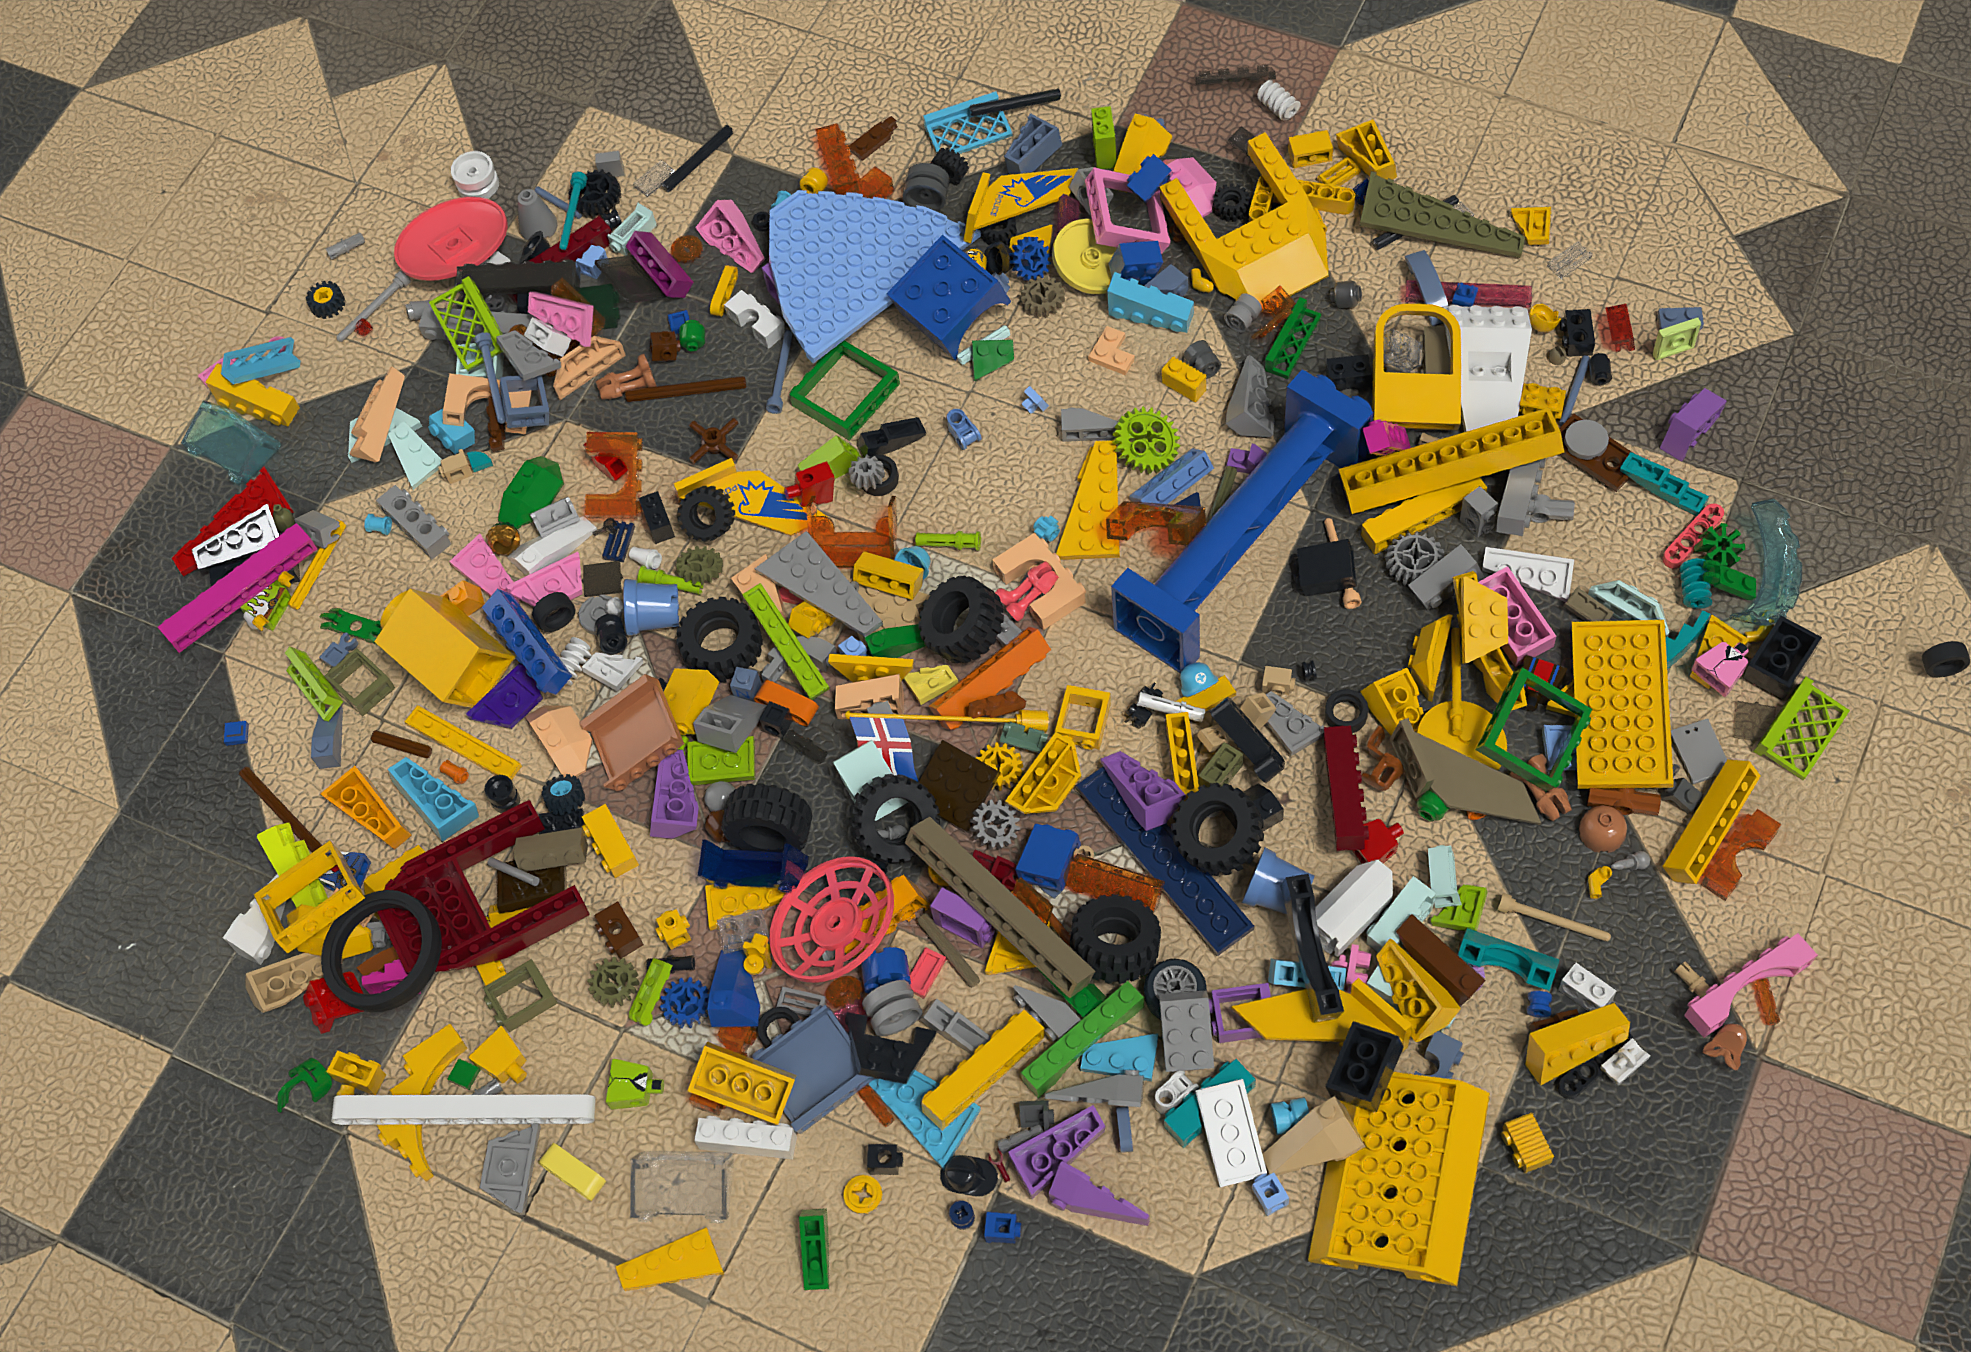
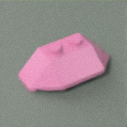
[1162,157,1217,217]

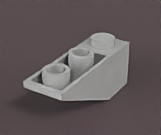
[1013,985,1081,1042]

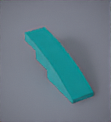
[1620,452,1709,516]
[1665,610,1711,670]

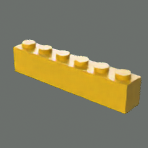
[1361,477,1487,555]
[1662,759,1761,884]
[921,1010,1044,1131]

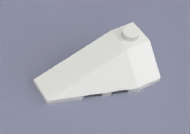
[507,516,598,576]
[223,874,286,965]

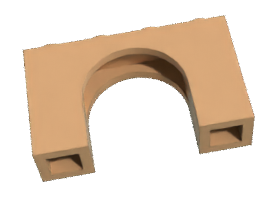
[443,374,532,434]
[992,533,1086,630]

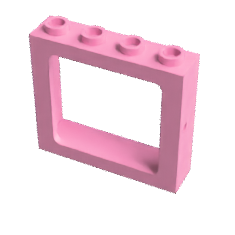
[1085,168,1170,255]

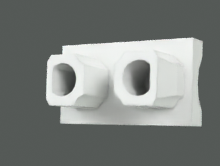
[1600,1038,1650,1085]

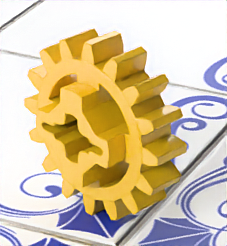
[975,742,1023,791]

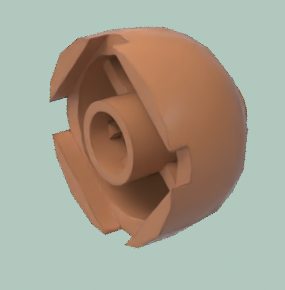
[1579,805,1627,853]

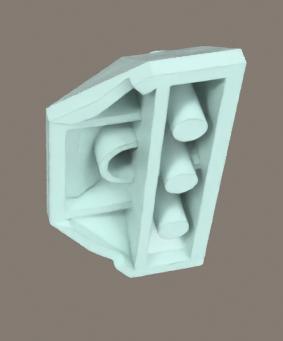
[1588,580,1669,638]

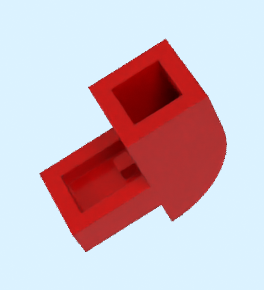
[583,432,631,481]

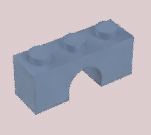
[1403,1031,1464,1103]

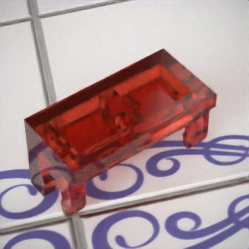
[1605,303,1635,352]

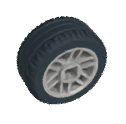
[1144,958,1207,1020]

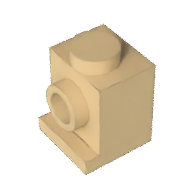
[438,449,473,484]
[1262,666,1296,696]

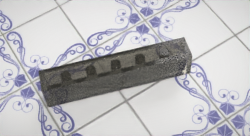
[456,260,581,296]

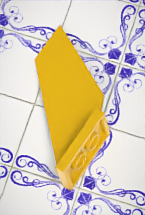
[1231,978,1412,1052]

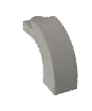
[761,636,837,683]

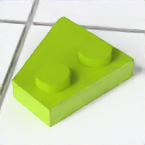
[1431,884,1488,931]

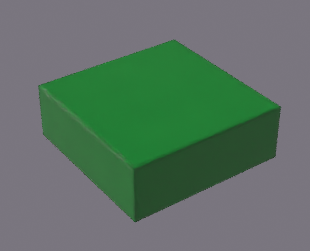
[447,1059,481,1090]

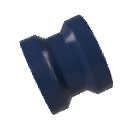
[949,1201,975,1230]

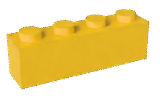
[1166,712,1199,801]

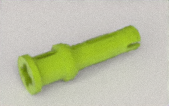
[915,531,981,551]
[637,565,704,595]

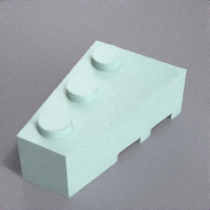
[1366,876,1436,953]

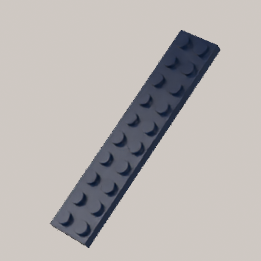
[1076,767,1255,956]

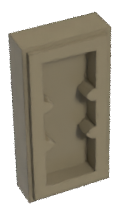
[1564,587,1614,622]

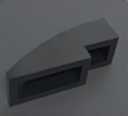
[858,417,927,458]

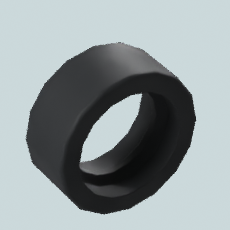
[862,455,899,496]
[532,592,576,632]
[1922,641,1970,678]
[1325,689,1368,734]
[757,1007,800,1049]

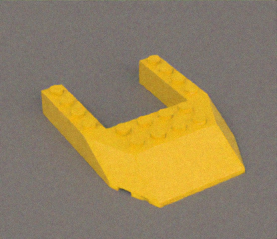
[1159,132,1329,312]

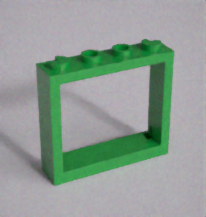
[789,340,900,441]
[1475,667,1593,791]

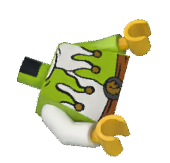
[240,571,294,631]

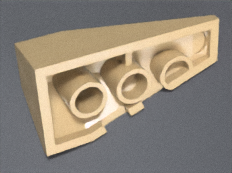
[246,953,343,1013]
[1262,1096,1365,1176]

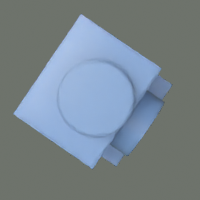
[576,245,609,279]
[838,636,869,656]
[1252,1173,1289,1216]

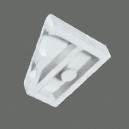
[582,652,643,691]

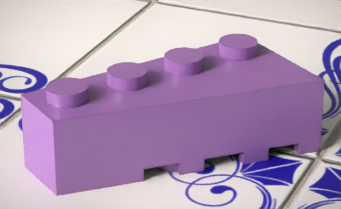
[1008,1105,1105,1199]

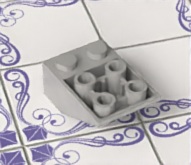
[693,695,767,753]

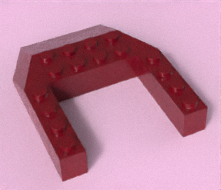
[377,799,590,974]

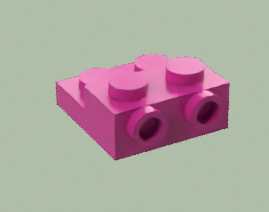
[362,959,421,994]

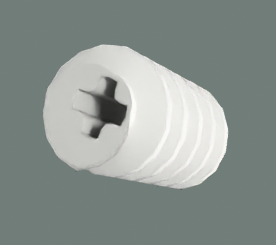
[1257,79,1301,120]
[559,637,592,686]

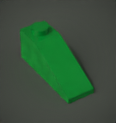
[864,624,926,658]
[799,1209,829,1290]

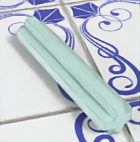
[956,325,1011,365]

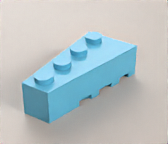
[1107,272,1194,333]
[388,757,479,842]

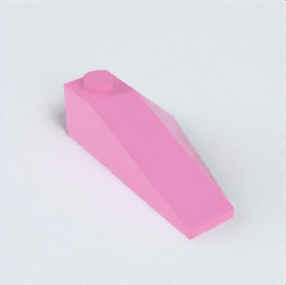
[695,200,765,273]

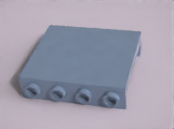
[752,1005,876,1134]

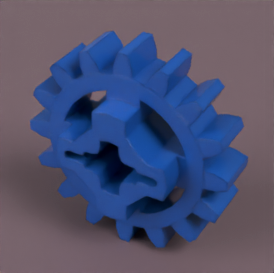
[1009,237,1051,281]
[660,977,709,1028]

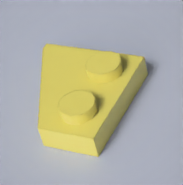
[903,665,958,705]

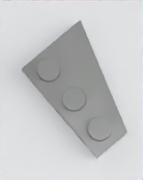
[496,330,561,381]
[1266,691,1324,756]

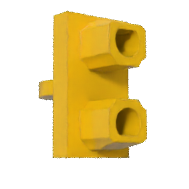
[742,933,773,975]

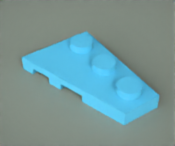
[1081,1033,1159,1081]

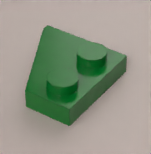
[971,340,1014,381]

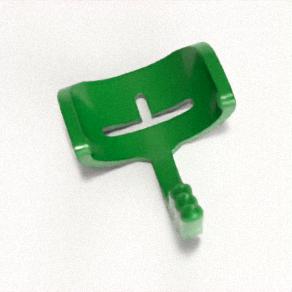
[277,1058,332,1113]

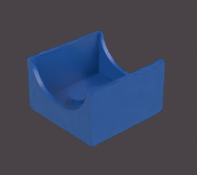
[887,234,1011,361]

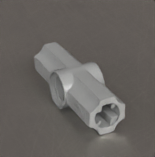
[1528,494,1575,523]

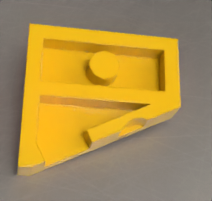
[1511,207,1551,245]

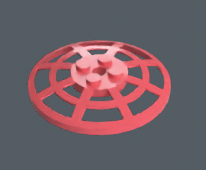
[769,856,894,983]

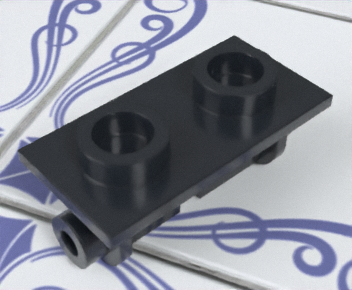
[1124,682,1163,729]

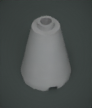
[518,189,558,240]

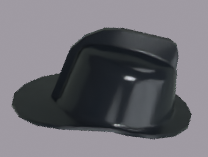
[519,231,550,264]
[984,242,1014,275]
[940,1155,998,1196]

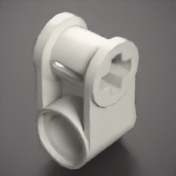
[1155,1071,1199,1115]

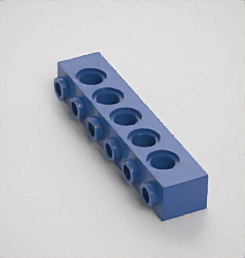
[482,588,572,695]

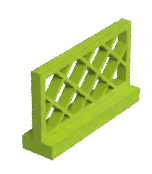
[429,276,504,371]
[1753,676,1850,780]

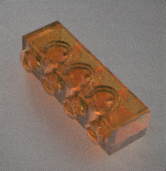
[815,123,861,195]

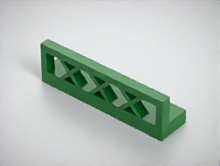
[1265,297,1322,379]

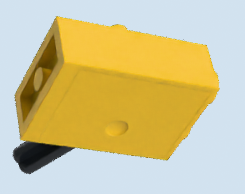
[658,668,719,735]

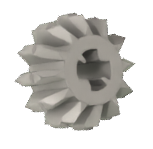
[848,454,885,491]

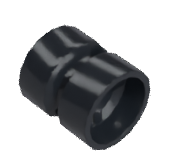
[595,614,628,654]
[484,775,521,813]

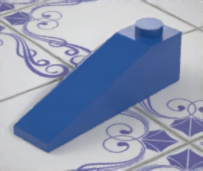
[707,950,761,1027]

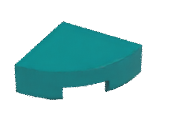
[467,451,494,472]

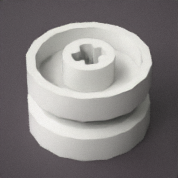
[451,151,499,199]

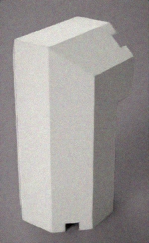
[1315,860,1393,957]

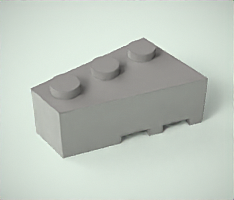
[1408,544,1484,611]

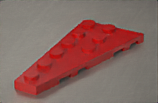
[172,467,294,576]

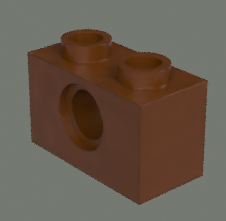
[594,901,644,959]

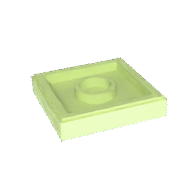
[1652,317,1701,360]

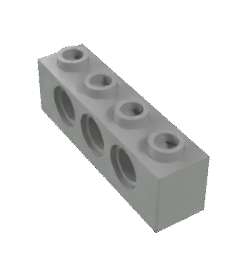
[376,485,451,560]

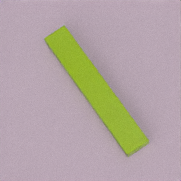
[742,583,830,700]

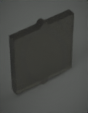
[581,561,623,597]
[1734,701,1776,743]

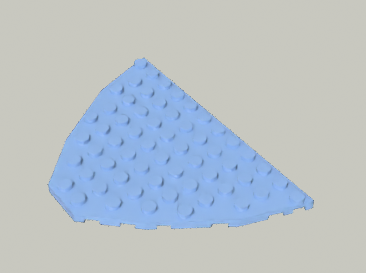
[769,190,981,363]

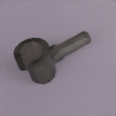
[593,518,617,536]

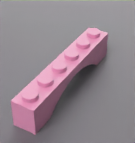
[1684,933,1818,1038]

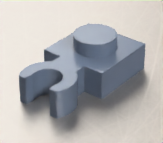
[319,633,358,668]

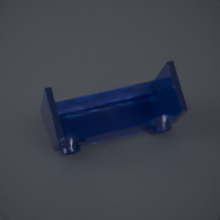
[697,839,809,893]

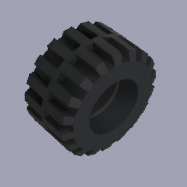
[677,486,735,542]

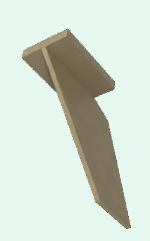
[1390,718,1542,825]

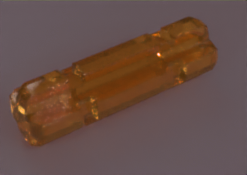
[1755,978,1780,1026]
[858,1085,894,1127]

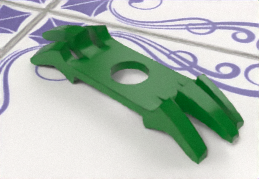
[320,608,382,645]

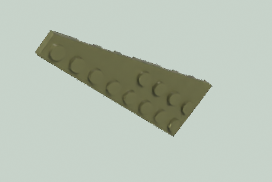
[1359,172,1525,258]

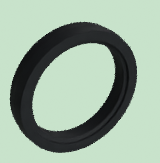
[321,890,442,1012]

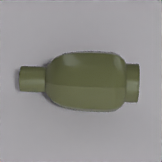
[273,504,295,532]

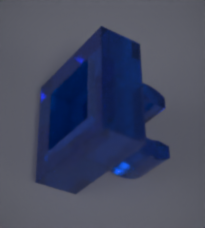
[1352,178,1369,206]

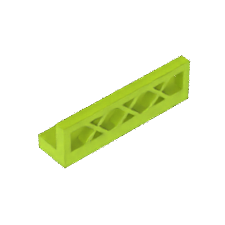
[285,646,344,722]

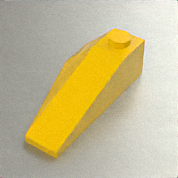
[1360,668,1424,735]
[1376,939,1461,1042]

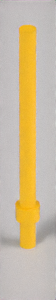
[1450,628,1464,735]

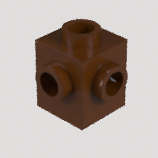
[649,331,680,361]

